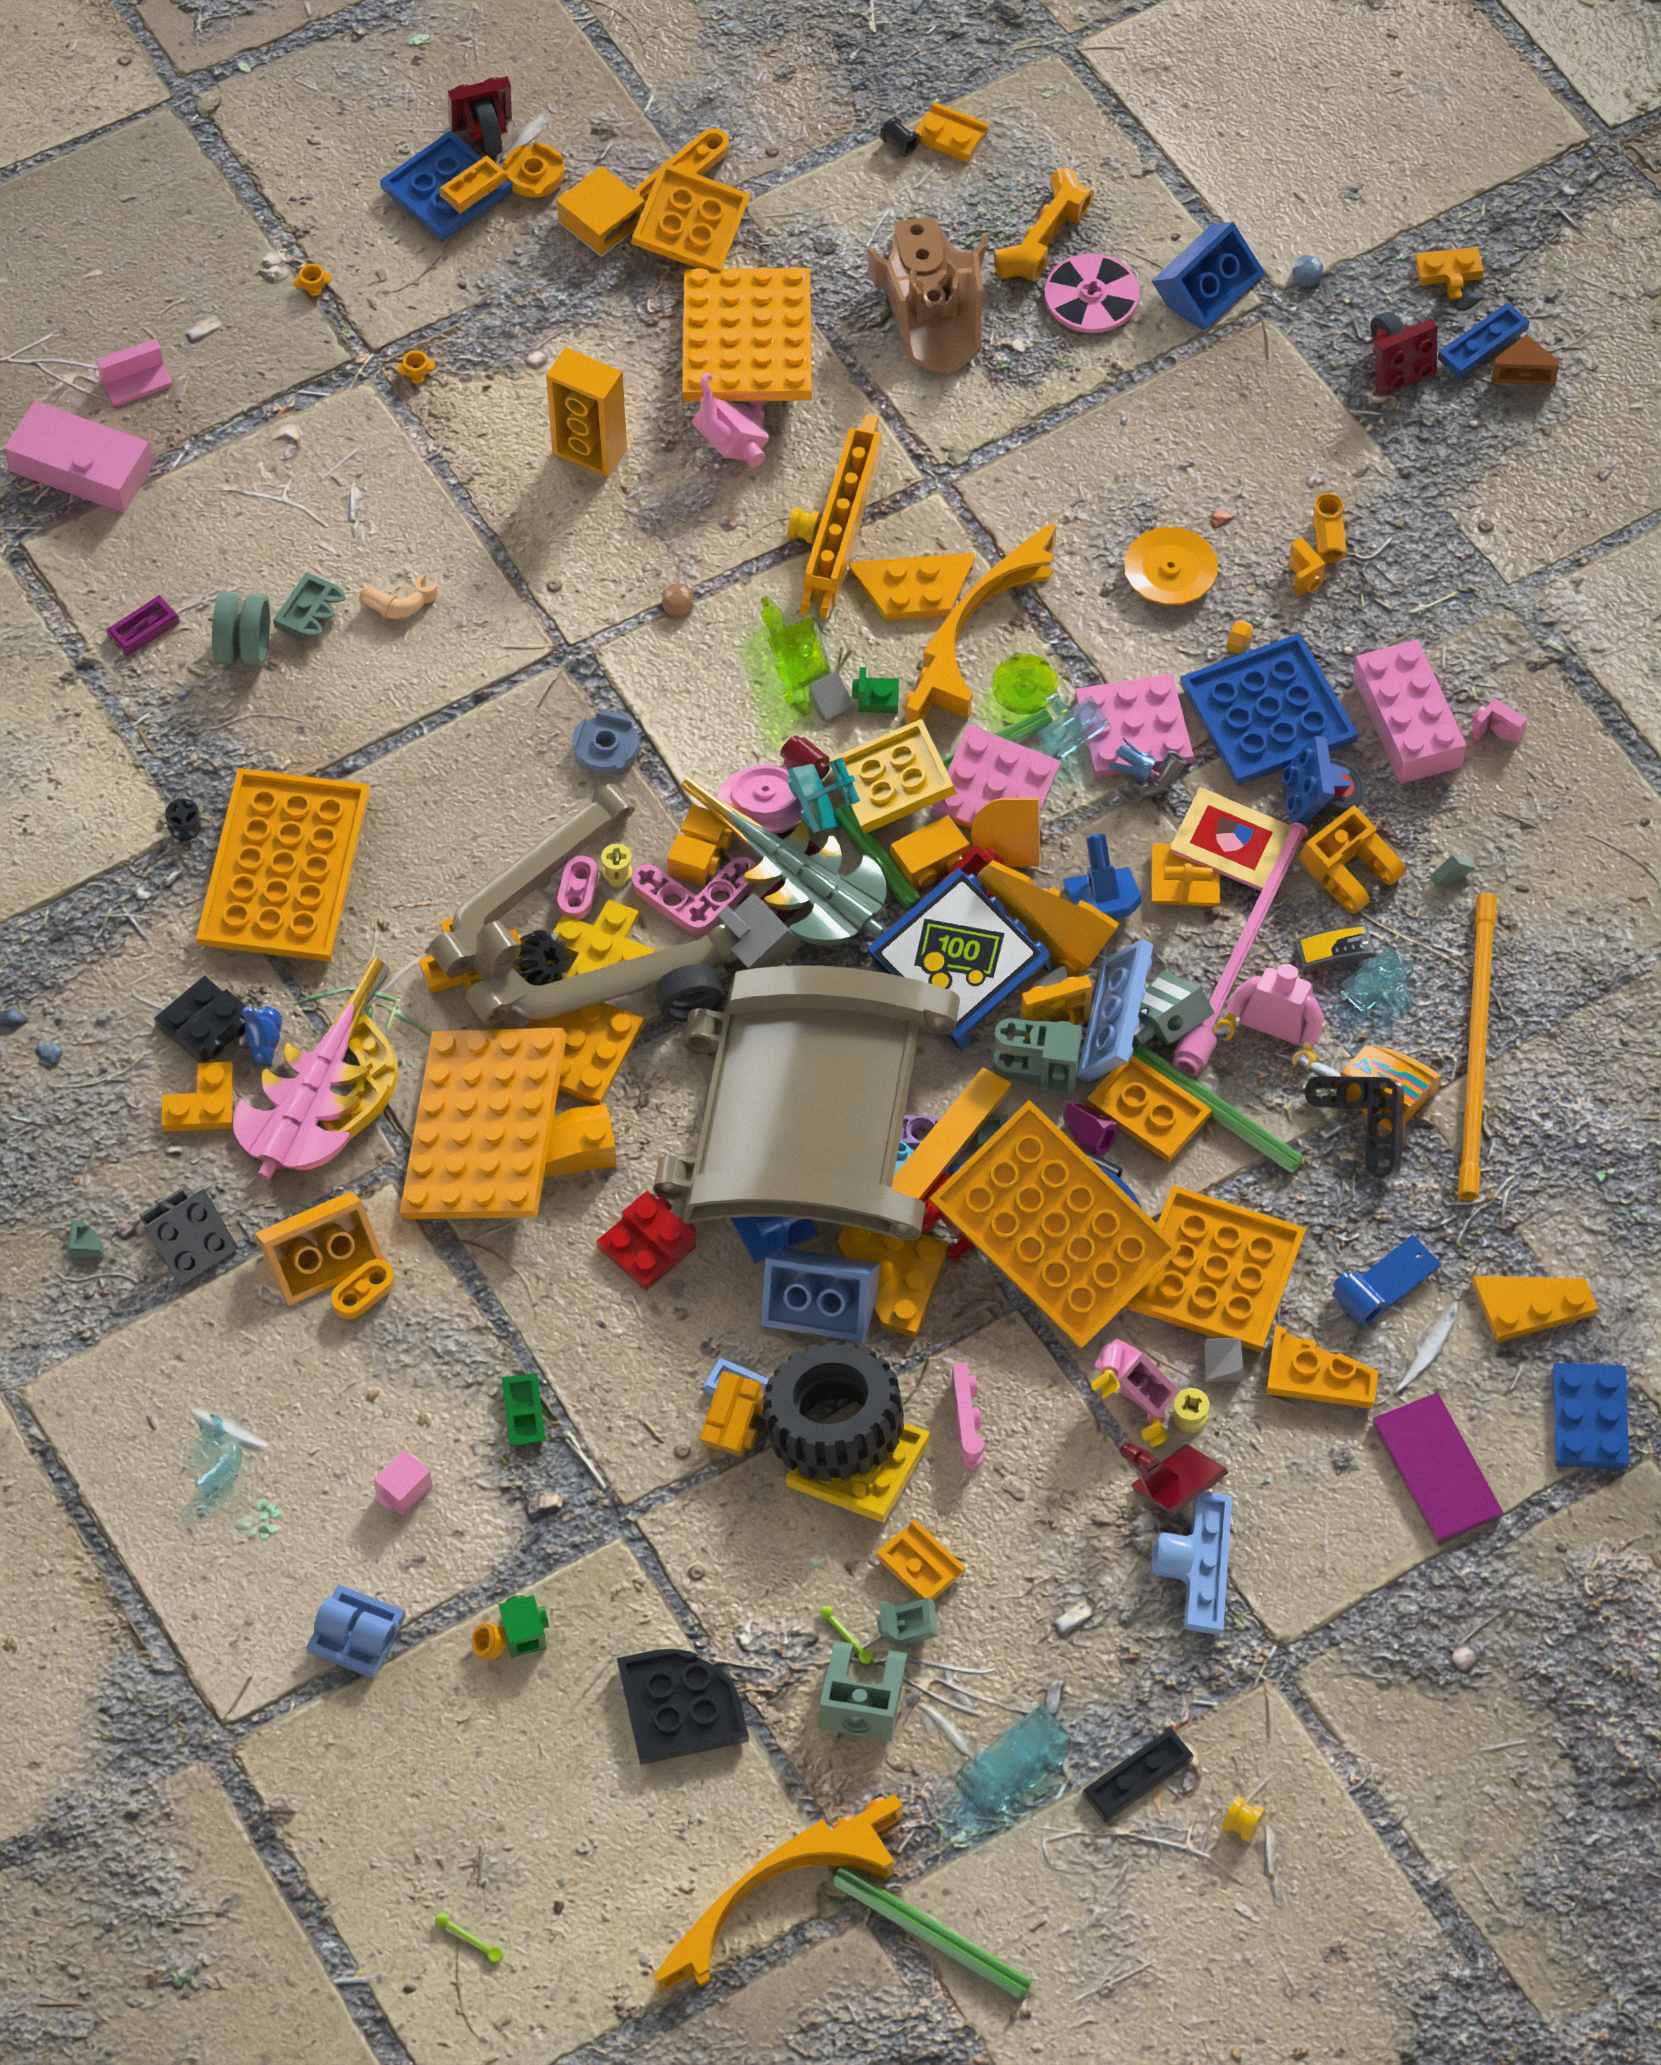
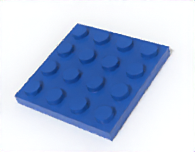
[1180,633,1358,786]

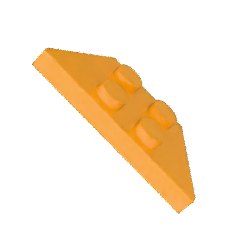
[849,553,975,621]

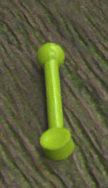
[819,1605,873,1667]
[435,1913,503,1964]

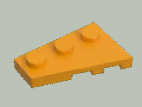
[1472,1276,1598,1343]

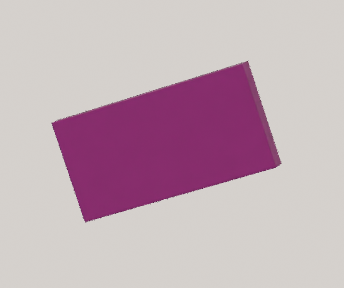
[1372,1392,1503,1544]

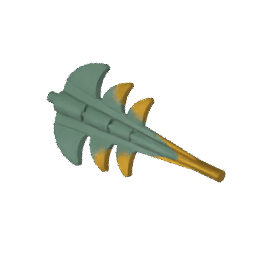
[681,776,886,946]

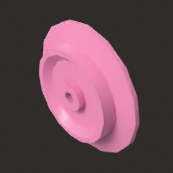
[717,765,804,834]

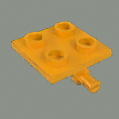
[1151,843,1220,907]

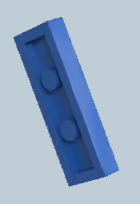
[1438,302,1530,379]

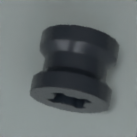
[165,798,201,841]

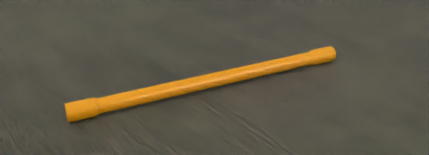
[1458,893,1497,1201]

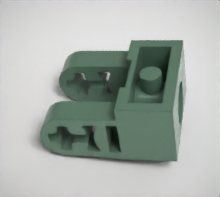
[993,1018,1082,1096]
[818,1641,908,1741]

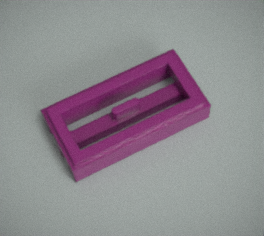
[106,595,180,657]

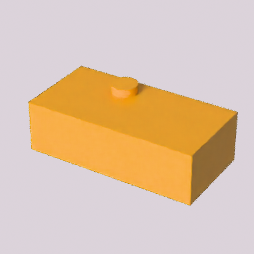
[546,347,627,478]

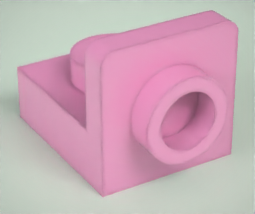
[1472,698,1527,745]

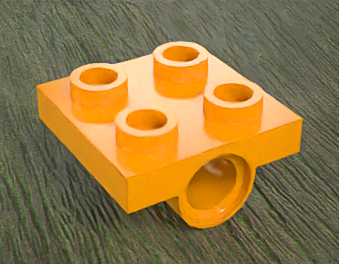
[1021,975,1092,1039]

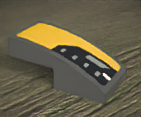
[1296,924,1376,973]

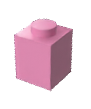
[374,1450,433,1516]

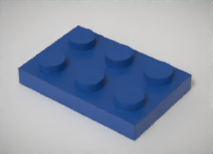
[1552,1363,1629,1469]

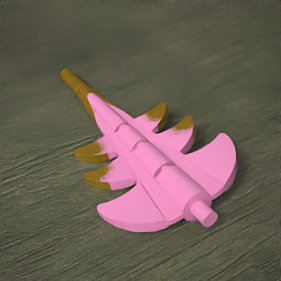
[233,957,385,1181]

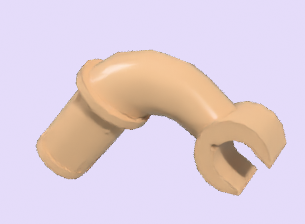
[359,575,437,620]

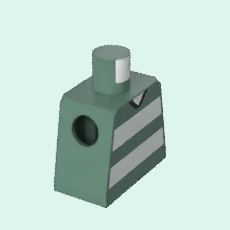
[1133,970,1215,1047]

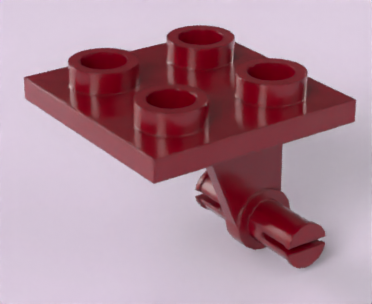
[1120,1443,1228,1515]

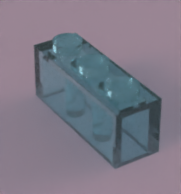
[956,1704,1071,1818]

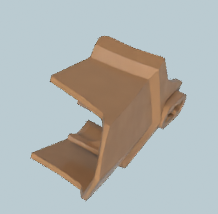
[867,217,988,376]

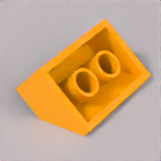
[255,1191,385,1306]

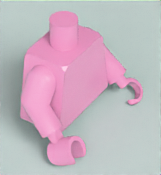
[691,373,770,468]

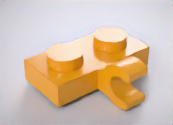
[1415,247,1484,300]

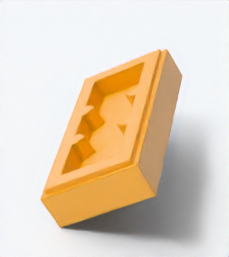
[439,156,508,213]

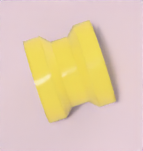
[1172,1388,1210,1433]

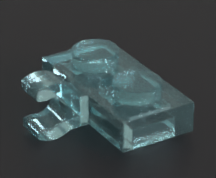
[1036,692,1111,760]
[1339,946,1413,1013]

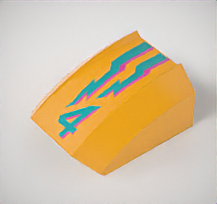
[1340,1045,1442,1132]

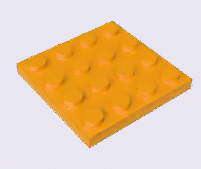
[1127,1185,1306,1353]

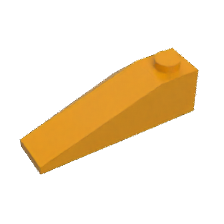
[977,860,1119,977]
[544,1103,617,1178]

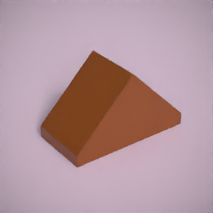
[1491,334,1559,386]

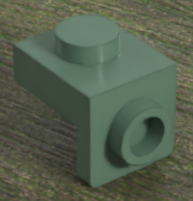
[877,1598,938,1647]

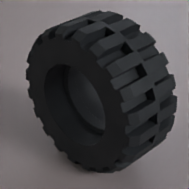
[763,1341,904,1482]

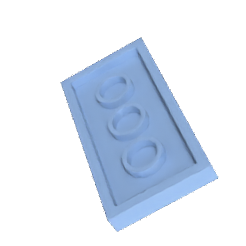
[1077,939,1153,1083]

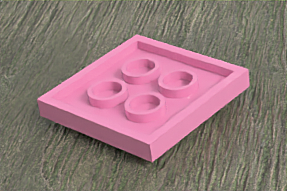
[1075,674,1194,778]
[930,724,1061,829]

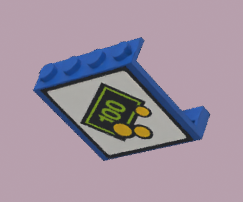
[867,868,1053,1052]

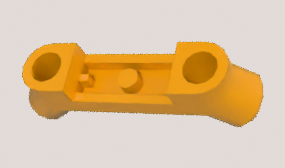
[994,168,1094,282]

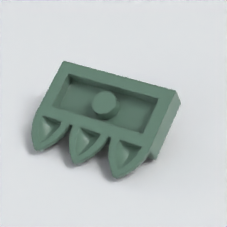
[273,572,346,640]

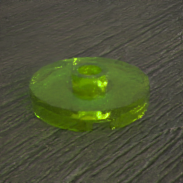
[992,654,1058,715]

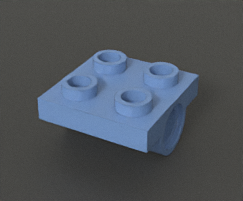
[306,1584,406,1679]

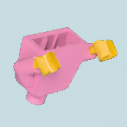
[1213,964,1324,1070]
[1091,1339,1180,1448]

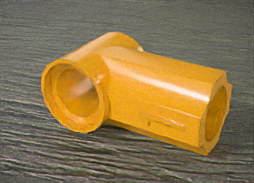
[1312,493,1347,563]

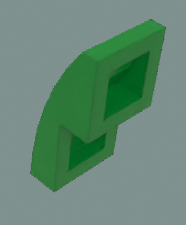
[501,1373,546,1447]

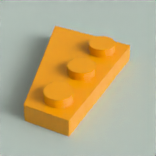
[1266,1325,1378,1409]

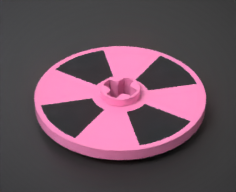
[1045,254,1139,333]

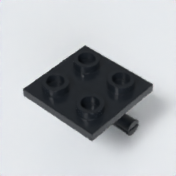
[139,1189,239,1287]

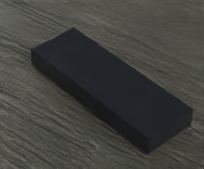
[1082,1727,1194,1823]

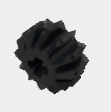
[513,930,572,986]

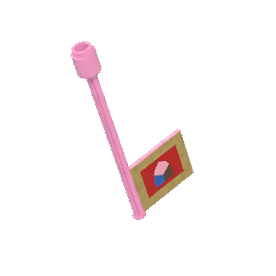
[1169,787,1308,1077]

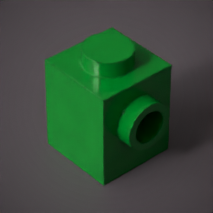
[498,1595,549,1658]

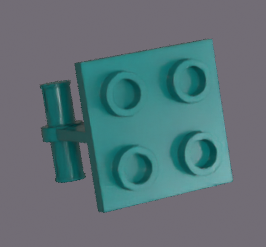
[787,757,861,833]

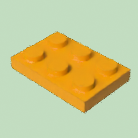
[1086,1054,1212,1163]

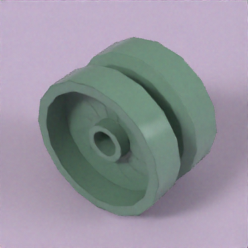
[212,591,271,667]

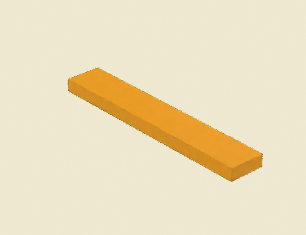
[892,1067,1012,1201]

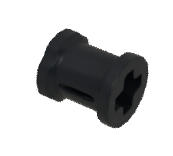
[879,116,921,157]

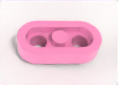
[557,856,598,920]

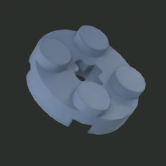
[572,711,640,776]

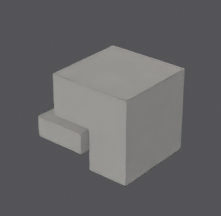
[717,893,803,969]

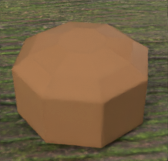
[662,584,694,617]

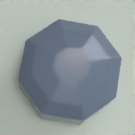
[1292,255,1324,287]

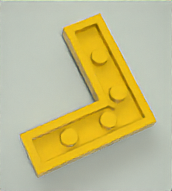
[785,1423,931,1523]

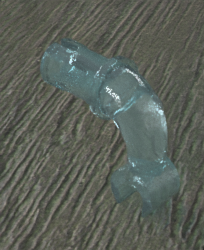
[194,1414,243,1499]

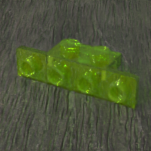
[761,596,831,717]

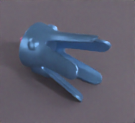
[1108,737,1160,782]

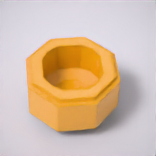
[1227,620,1253,654]
[471,1622,507,1660]

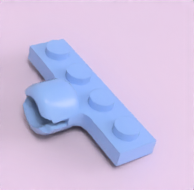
[1152,1491,1232,1635]

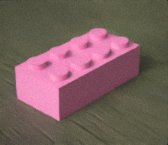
[1353,639,1466,784]

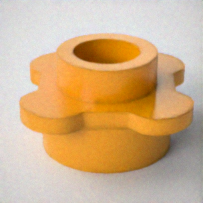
[294,264,331,296]
[397,350,435,384]

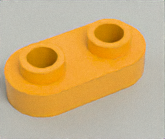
[331,1259,394,1319]

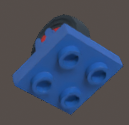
[1282,736,1365,826]

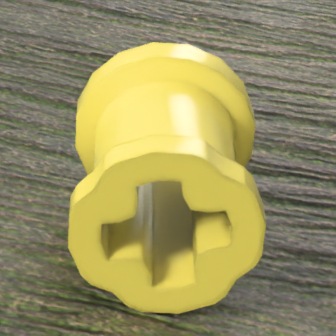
[601,843,633,887]

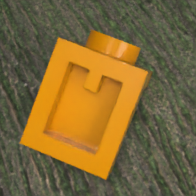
[1289,537,1325,596]

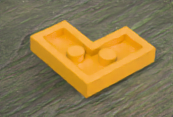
[162,1062,234,1132]

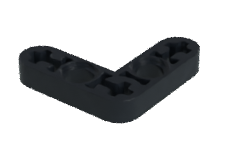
[1304,1076,1404,1179]

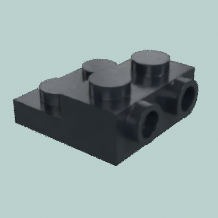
[154,975,247,1063]

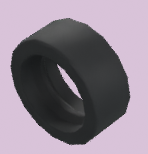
[655,964,724,1022]

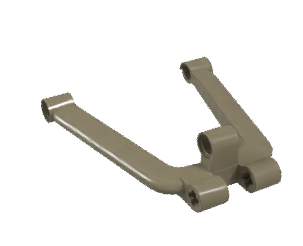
[428,784,742,1026]

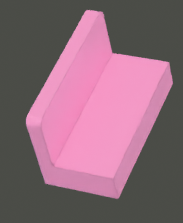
[96,339,172,406]

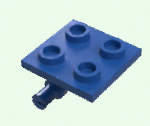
[730,1216,818,1264]

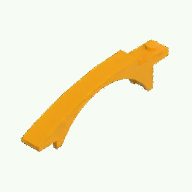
[903,523,1056,725]
[654,1794,902,1994]

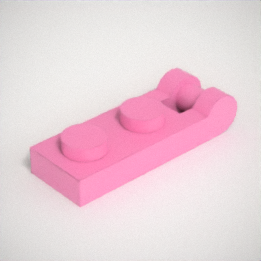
[952,1363,984,1469]

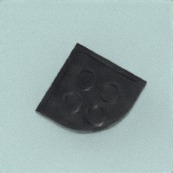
[617,1649,749,1765]

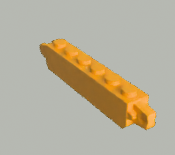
[800,414,883,620]

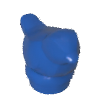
[242,1006,282,1067]

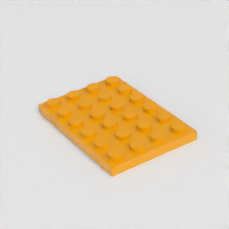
[682,267,812,402]
[196,768,371,962]
[400,1028,567,1219]
[929,1100,1182,1350]

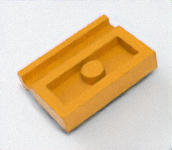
[915,102,989,163]
[876,1519,965,1601]

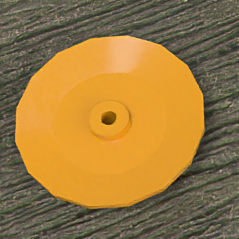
[1124,527,1218,605]

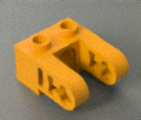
[1298,805,1406,914]

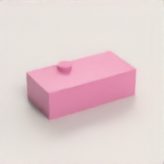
[4,401,154,513]

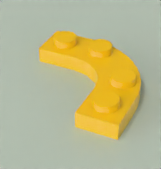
[319,1013,398,1139]

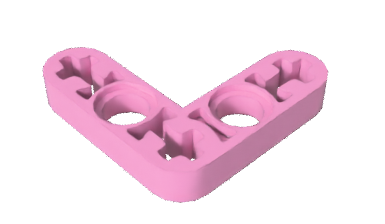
[632,857,756,936]

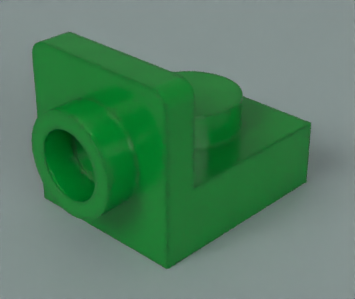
[852,667,899,713]

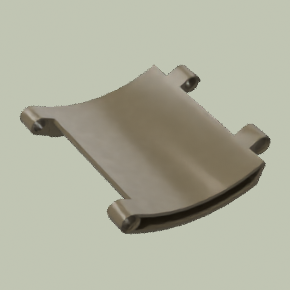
[653,966,960,1240]

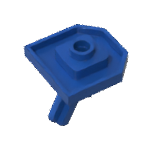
[1063,833,1142,919]

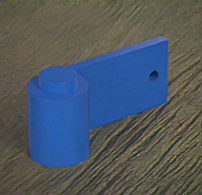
[1332,1234,1441,1327]

